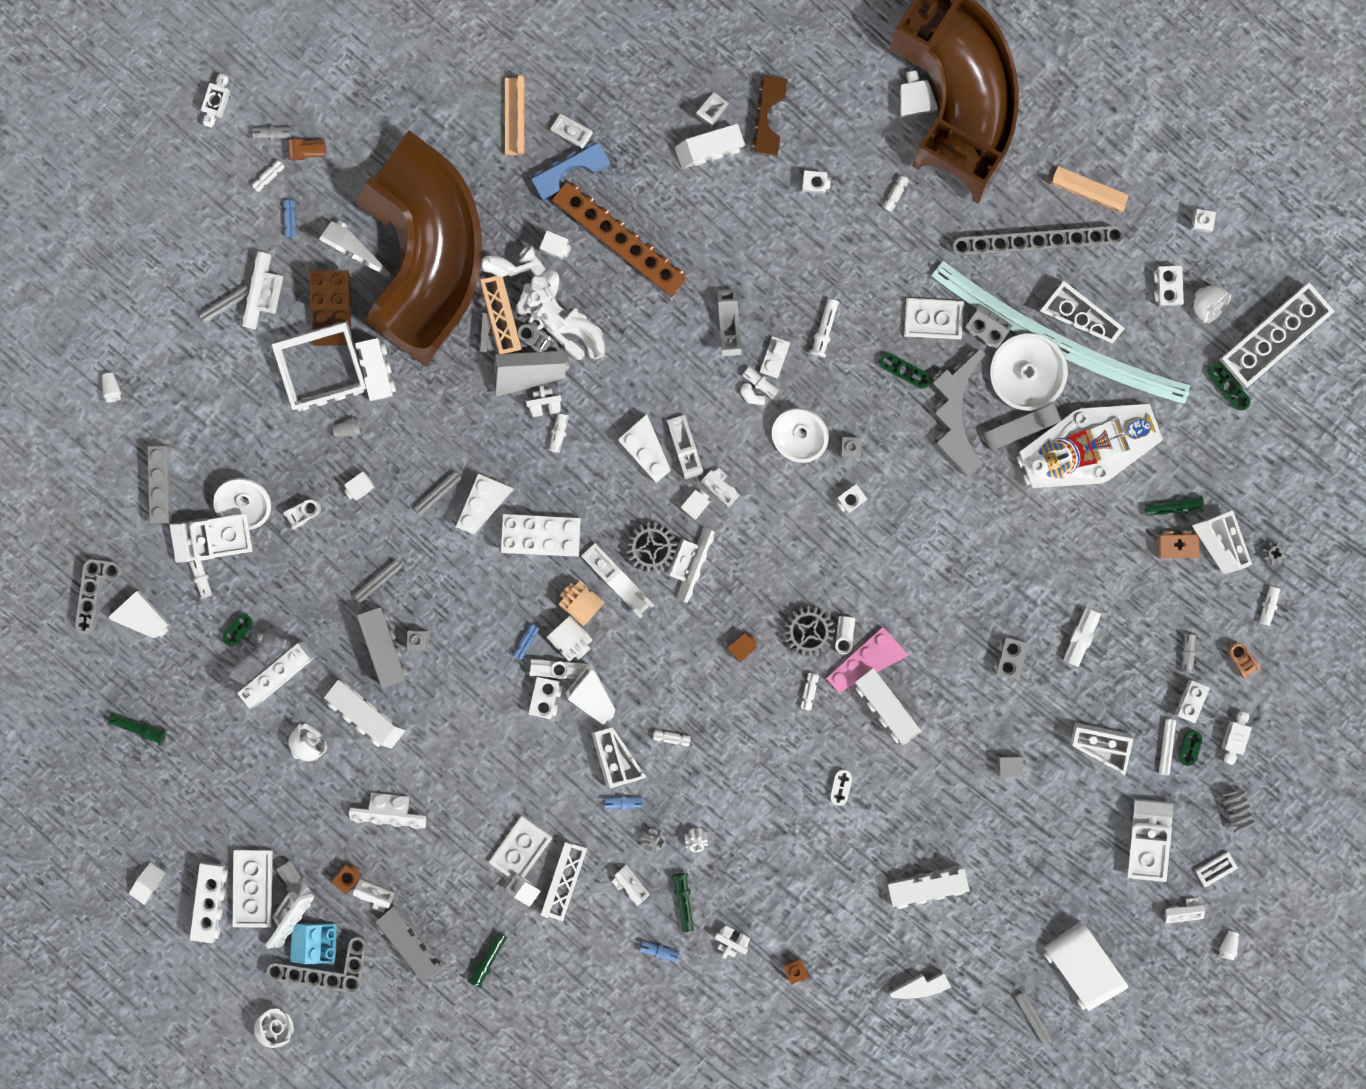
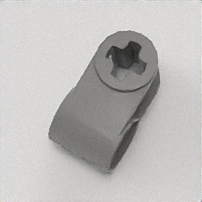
[518,325,555,352]

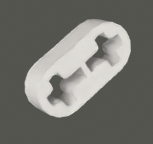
[830,769,852,806]

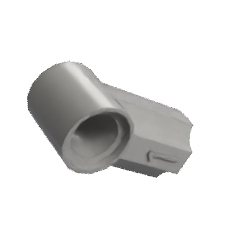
[276,860,312,897]

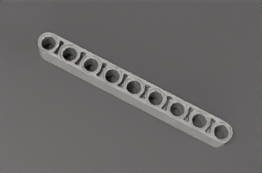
[952,226,1124,256]

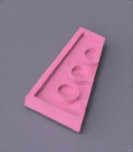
[826,627,909,692]

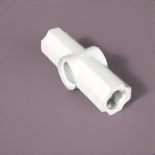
[1063,608,1101,667]
[530,659,589,679]

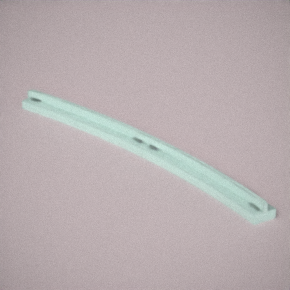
[931,261,1190,404]

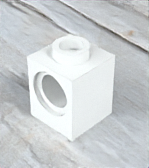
[802,170,831,194]
[1191,209,1216,233]
[344,472,376,501]
[837,484,868,513]
[681,490,710,520]
[506,874,541,907]

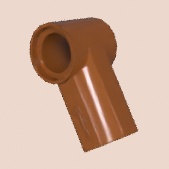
[287,139,326,161]

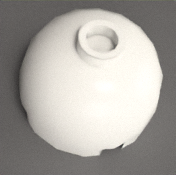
[1193,285,1231,323]
[288,724,327,762]
[254,1009,294,1048]

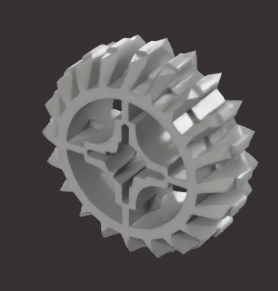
[626,522,677,573]
[783,606,835,658]

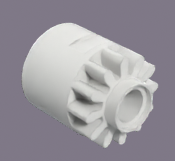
[546,615,593,662]

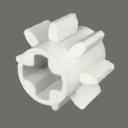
[684,828,708,852]

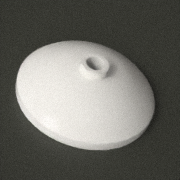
[772,408,829,463]
[213,478,271,530]

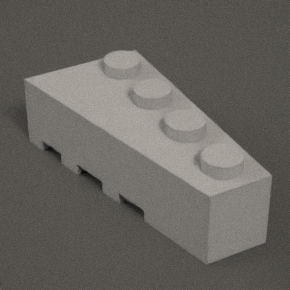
[376,905,444,983]

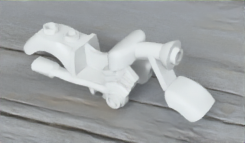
[481,246,605,360]

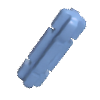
[284,200,296,238]
[513,624,539,659]

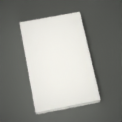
[904,298,964,340]
[488,815,553,879]

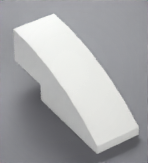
[667,415,704,479]
[889,972,951,999]

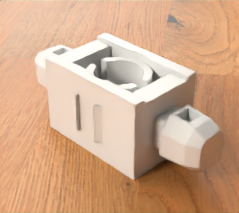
[201,74,230,128]
[1221,711,1252,765]

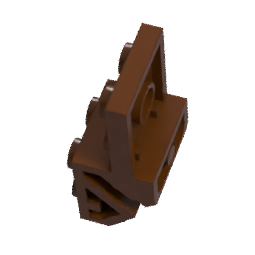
[309,269,352,346]

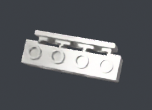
[190,862,228,943]

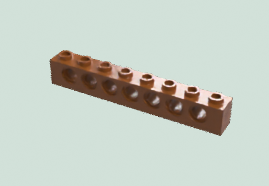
[552,182,686,297]

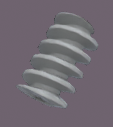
[1221,789,1256,832]

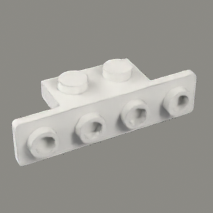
[242,251,283,329]
[667,527,714,603]
[349,793,426,829]
[265,892,314,949]

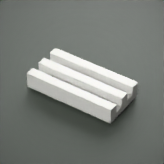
[1194,851,1238,887]

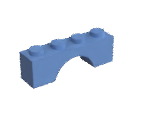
[532,142,611,201]

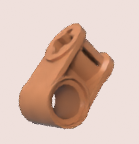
[1227,642,1261,680]

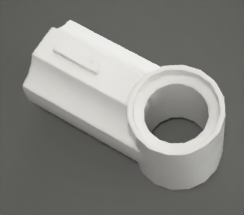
[835,616,855,655]

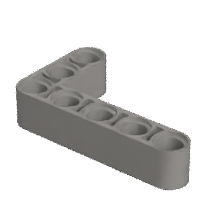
[266,935,367,993]

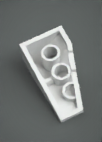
[319,220,392,279]

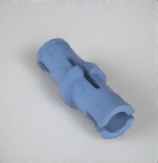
[605,796,643,811]
[639,940,680,963]

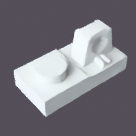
[550,113,593,149]
[760,336,790,379]
[701,468,740,507]
[612,864,650,906]
[353,879,395,912]
[1164,898,1205,924]

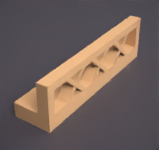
[505,76,525,155]
[1050,166,1129,214]
[479,276,521,354]

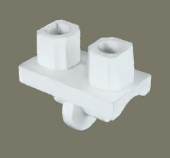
[526,385,562,417]
[715,924,750,959]

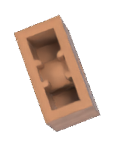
[1158,531,1199,559]

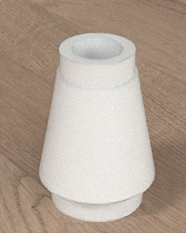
[102,373,122,402]
[1218,931,1239,961]

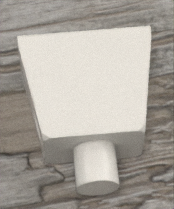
[900,71,938,118]

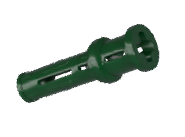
[1145,495,1204,517]
[108,712,167,746]
[672,873,694,932]
[467,931,508,989]

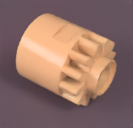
[558,580,605,627]

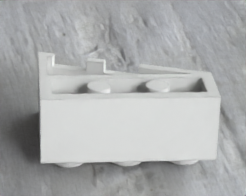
[675,124,745,169]
[355,338,396,402]
[1071,723,1133,775]

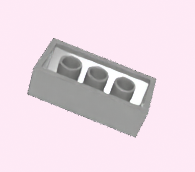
[357,607,409,688]

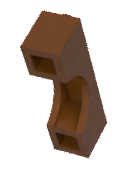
[752,76,788,157]

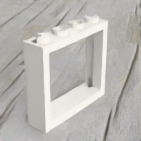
[272,320,366,411]
[237,642,317,708]

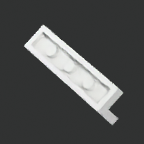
[541,841,587,921]

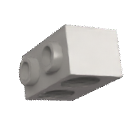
[965,304,1012,348]
[993,637,1028,680]

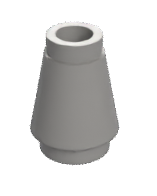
[333,418,363,437]

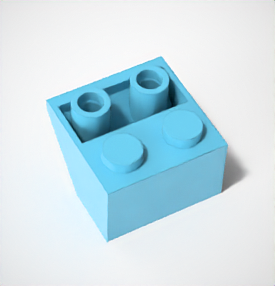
[290,922,337,964]

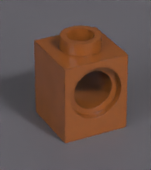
[727,633,757,662]
[331,863,362,895]
[783,957,809,985]

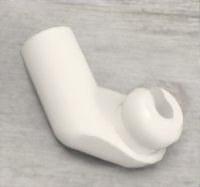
[740,383,765,405]

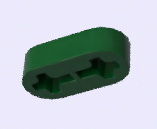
[223,614,253,646]
[1178,730,1203,766]

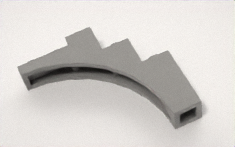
[932,349,986,477]

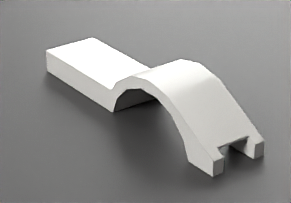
[582,543,654,618]

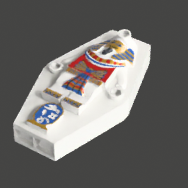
[1016,404,1163,488]

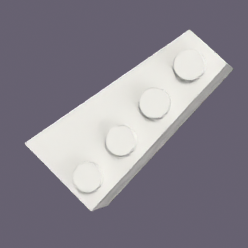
[1040,281,1124,343]
[855,668,922,745]
[324,680,405,749]

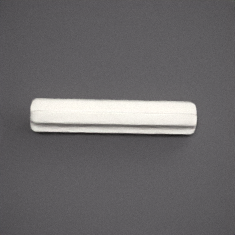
[1159,719,1176,776]

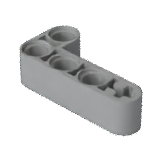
[983,404,1061,451]
[75,559,123,634]

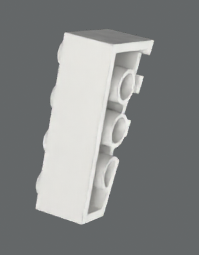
[887,865,970,909]

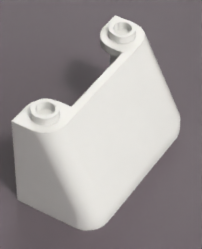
[1043,921,1128,1011]

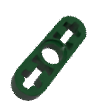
[879,353,931,389]
[1208,363,1250,411]

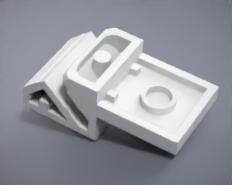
[170,513,252,563]
[501,514,581,557]
[1128,798,1173,882]

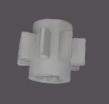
[1263,542,1287,565]
[642,828,665,853]

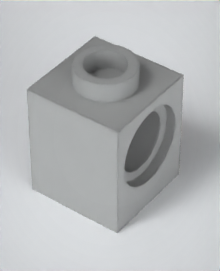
[841,437,862,458]
[407,630,429,651]
[998,756,1027,777]

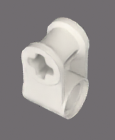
[283,499,321,530]

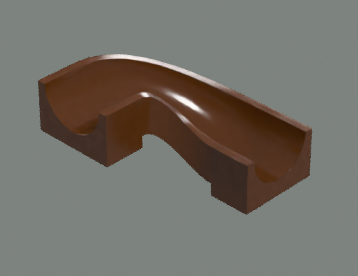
[889,0,1019,204]
[355,130,482,367]

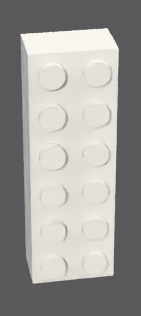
[1219,283,1335,388]

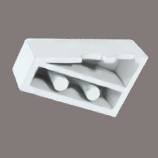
[618,414,671,483]
[456,474,515,535]
[1192,510,1252,574]
[591,727,647,788]

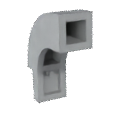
[717,289,741,356]

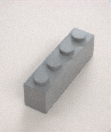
[148,446,172,524]

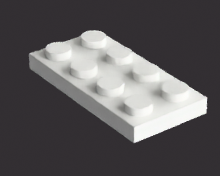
[233,850,273,928]

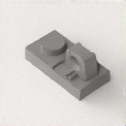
[480,313,497,353]

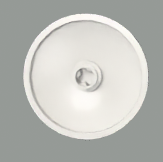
[990,334,1068,411]

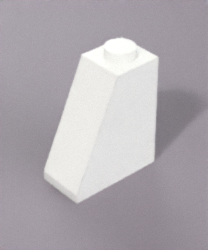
[109,591,171,638]
[566,664,615,725]

